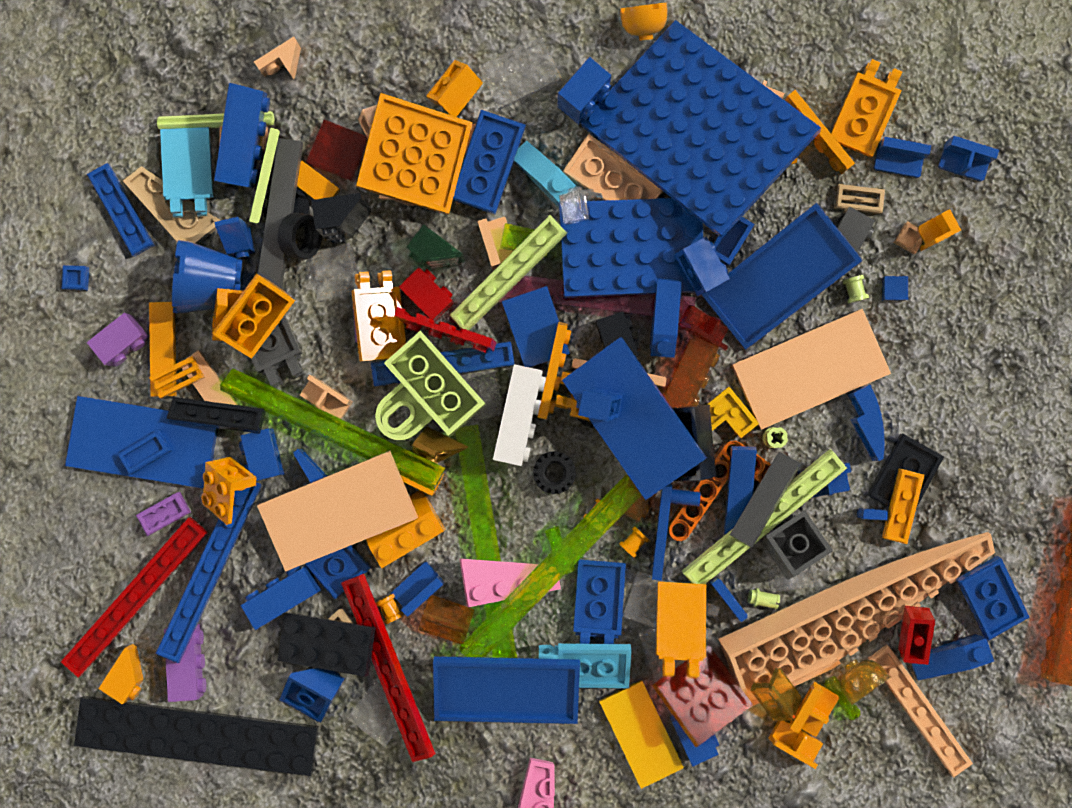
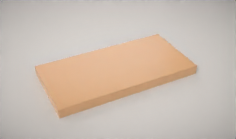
[731,309,891,430]
[257,451,418,571]

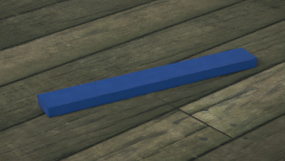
[155,482,262,663]

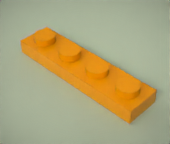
[785,90,855,174]
[538,322,571,419]

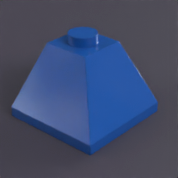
[279,668,345,723]

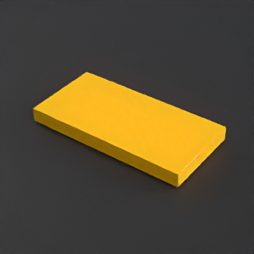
[599,680,684,789]

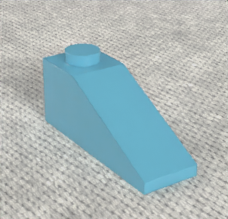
[514,141,576,208]

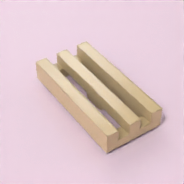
[834,184,885,214]

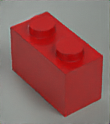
[399,267,454,323]
[898,606,935,665]

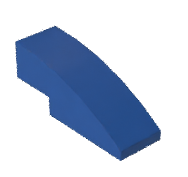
[847,384,885,461]

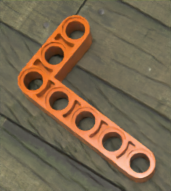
[667,441,771,541]

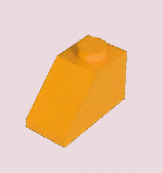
[98,644,143,704]

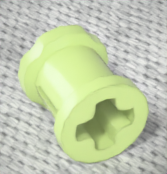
[842,275,869,304]
[762,427,788,448]

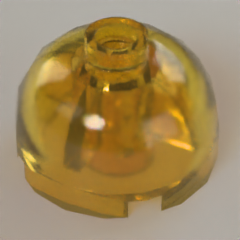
[841,659,891,705]

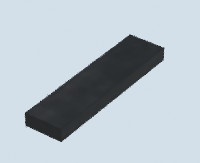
[166,397,266,434]

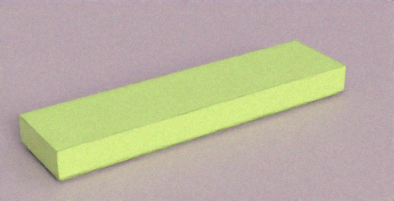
[249,128,280,224]

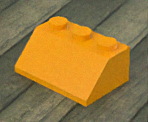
[212,274,295,359]
[366,490,446,569]

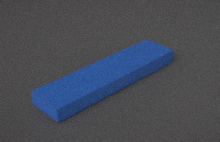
[87,163,155,257]
[724,446,757,535]

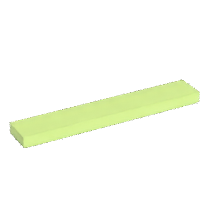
[449,215,567,330]

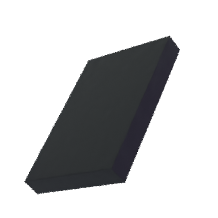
[867,433,944,508]

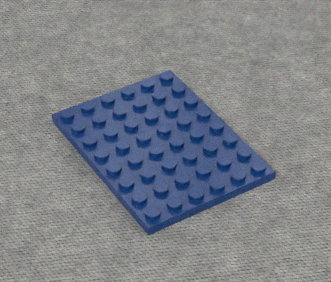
[580,20,821,238]

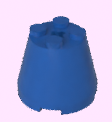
[172,240,242,313]

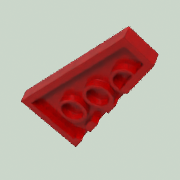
[394,307,497,353]

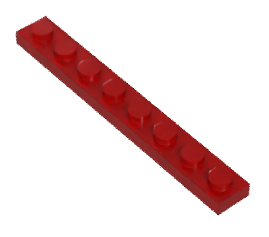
[61,517,208,678]
[341,574,436,762]

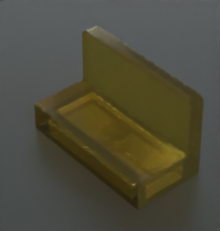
[750,668,802,721]

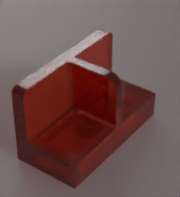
[678,305,728,351]

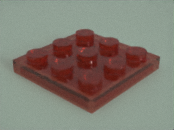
[652,645,753,747]

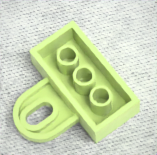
[375,331,486,440]

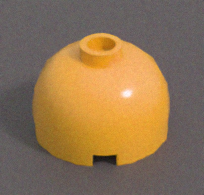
[620,2,667,41]

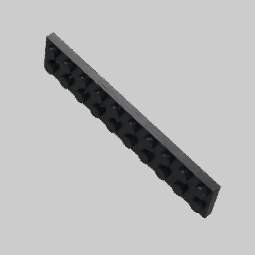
[74,696,319,776]

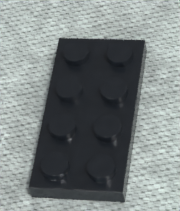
[277,612,376,677]

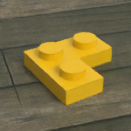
[706,387,759,438]

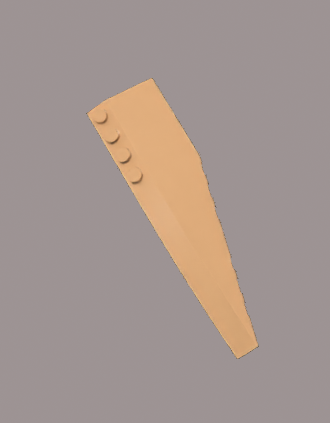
[718,532,995,708]

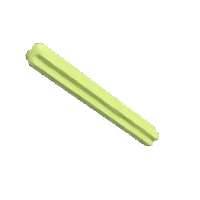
[157,111,275,129]

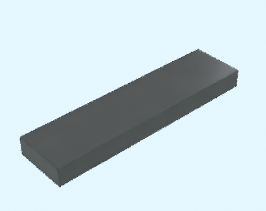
[730,452,801,548]

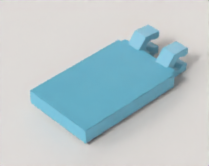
[160,127,214,218]
[539,643,631,688]

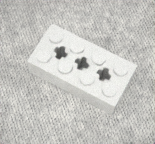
[493,364,546,466]

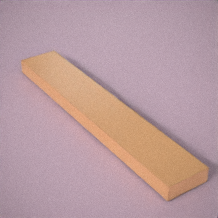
[868,644,973,778]

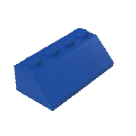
[214,83,270,188]

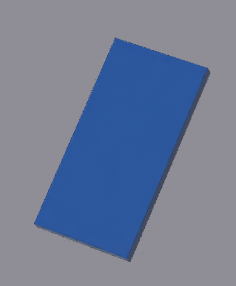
[701,203,863,350]
[562,337,707,500]
[65,396,218,489]
[433,656,580,724]

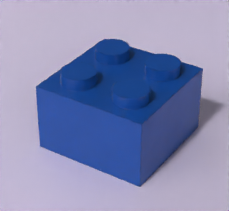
[557,57,612,125]

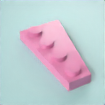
[459,558,561,607]
[518,758,555,808]

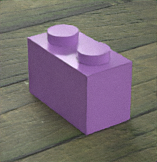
[87,313,149,366]

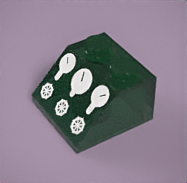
[406,224,465,269]

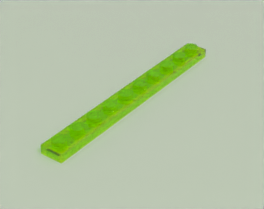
[220,368,445,491]
[455,424,518,658]
[459,474,642,657]

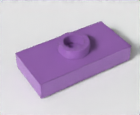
[136,492,191,536]

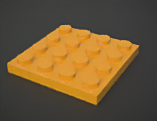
[355,93,473,215]

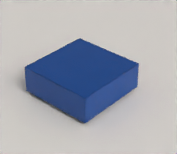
[62,265,89,291]
[882,276,908,301]
[857,508,888,520]

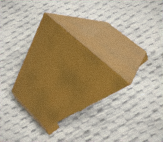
[412,427,469,467]

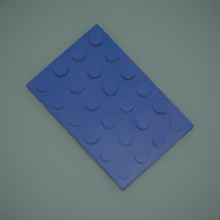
[559,198,703,298]

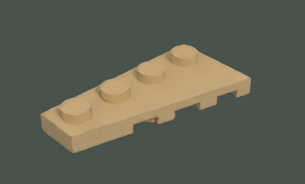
[123,166,221,244]

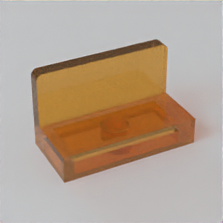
[418,595,474,645]

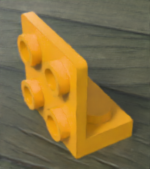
[201,457,257,525]

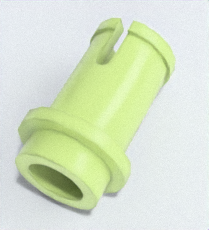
[748,588,780,609]

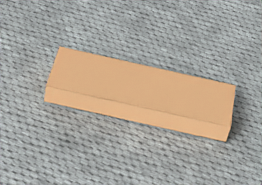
[182,350,238,405]

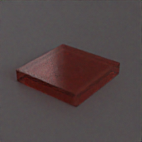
[306,119,368,181]

